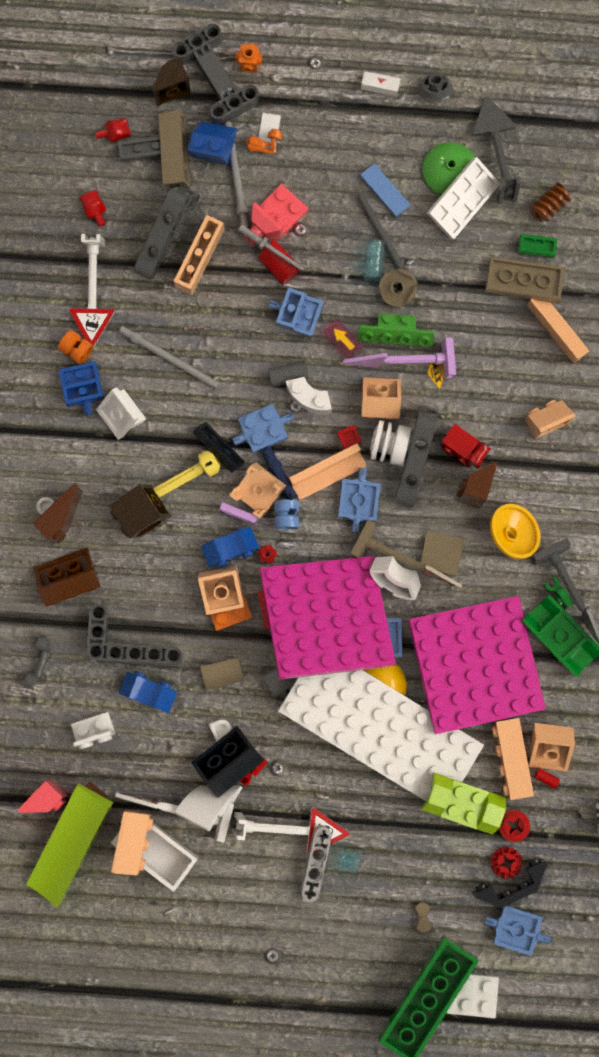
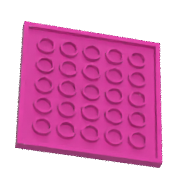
[260,556,396,680]
[408,596,546,735]

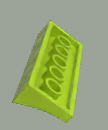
[26,784,113,908]

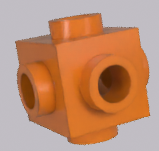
[236,43,263,73]

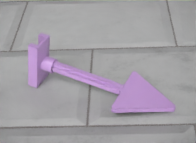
[343,337,456,379]

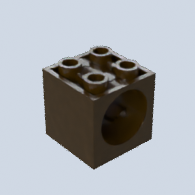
[109,484,172,538]

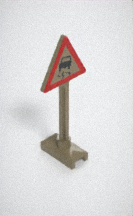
[350,520,463,589]

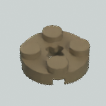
[379,269,418,307]

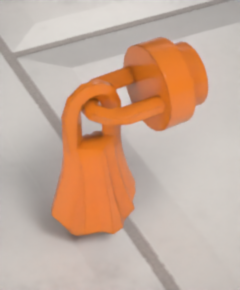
[246,129,283,154]

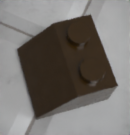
[152,58,191,106]

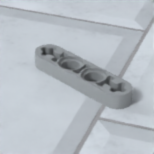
[300,825,332,903]

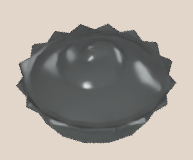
[417,73,454,103]

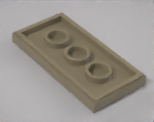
[485,256,565,304]

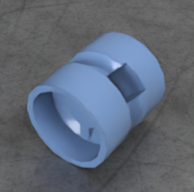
[274,500,299,530]

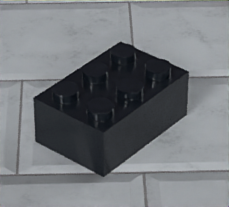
[191,726,264,798]

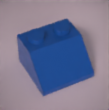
[188,121,238,165]

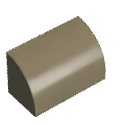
[201,658,244,690]

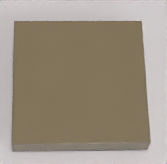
[420,531,464,577]

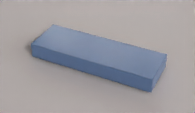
[360,163,410,218]

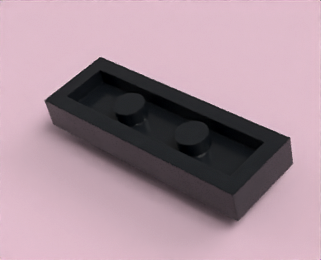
[192,422,245,473]

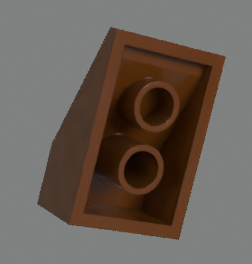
[32,483,83,544]

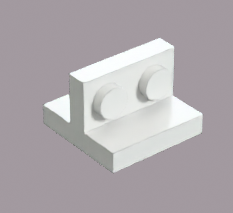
[96,387,146,440]

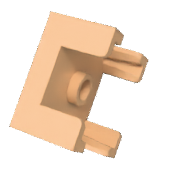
[229,462,287,519]

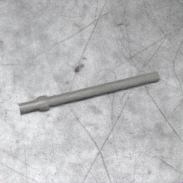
[224,122,249,228]
[119,326,220,389]

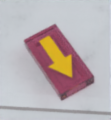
[323,319,363,359]

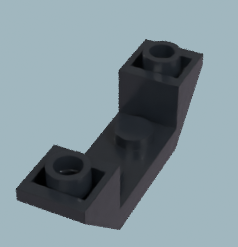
[472,858,547,908]

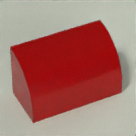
[258,239,299,286]

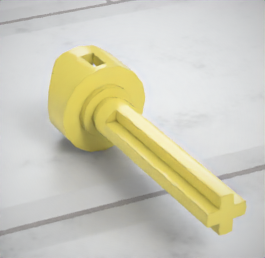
[154,451,221,498]

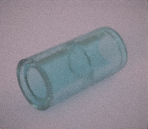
[364,239,385,281]

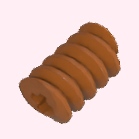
[529,182,571,222]

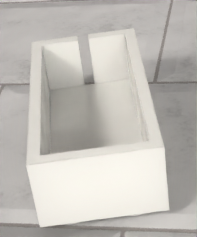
[111,810,199,892]

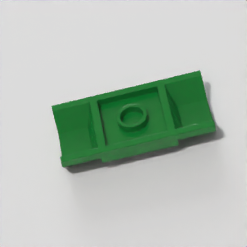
[522,595,599,678]

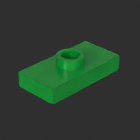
[518,234,558,258]

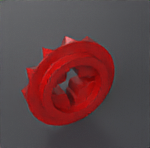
[499,810,530,842]
[491,847,522,879]

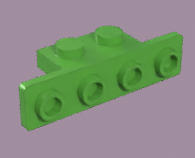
[358,313,434,347]

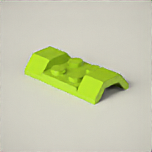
[421,772,506,835]

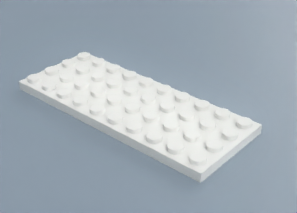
[278,670,484,801]

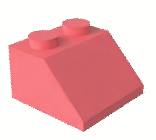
[18,779,68,813]

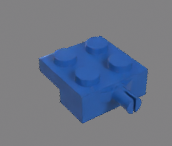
[59,361,105,416]

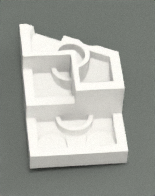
[175,785,242,831]

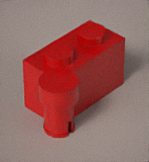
[440,424,491,469]

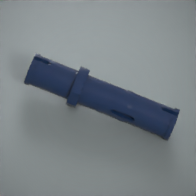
[260,446,298,500]

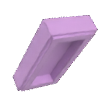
[220,502,258,525]

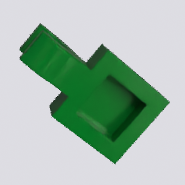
[544,577,575,609]

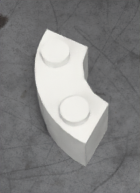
[286,377,332,414]
[369,556,421,600]

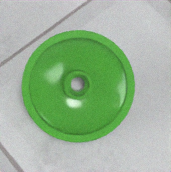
[422,142,475,195]

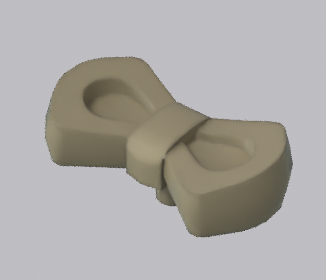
[414,902,432,933]

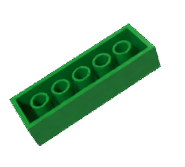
[378,935,479,1057]

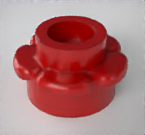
[258,545,277,564]

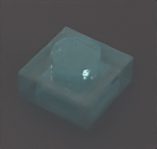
[338,850,360,872]

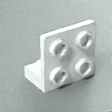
[71,712,116,749]

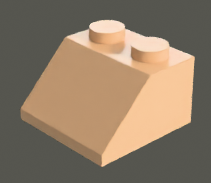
[361,377,401,419]
[525,400,576,439]
[198,565,244,615]
[529,723,575,772]

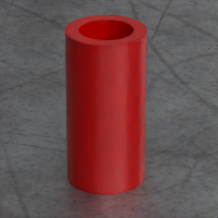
[534,768,560,789]

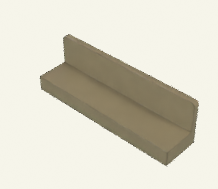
[159,110,190,188]

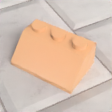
[111,809,154,875]

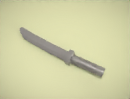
[238,224,304,271]

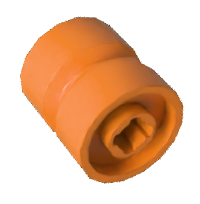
[57,330,94,365]

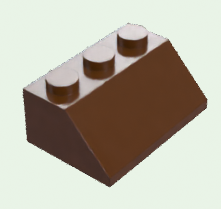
[456,462,498,509]
[33,547,101,607]

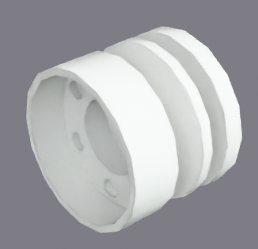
[370,420,411,467]

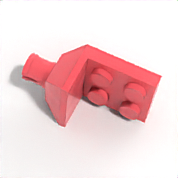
[243,184,309,246]

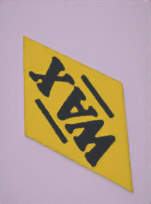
[427,363,444,389]

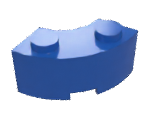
[201,527,259,568]
[118,671,178,713]

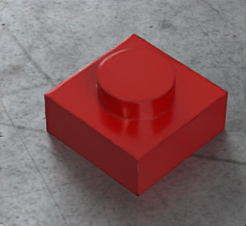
[337,425,362,450]

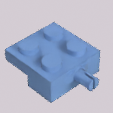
[268,287,324,338]

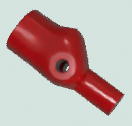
[95,117,131,142]
[79,190,106,227]

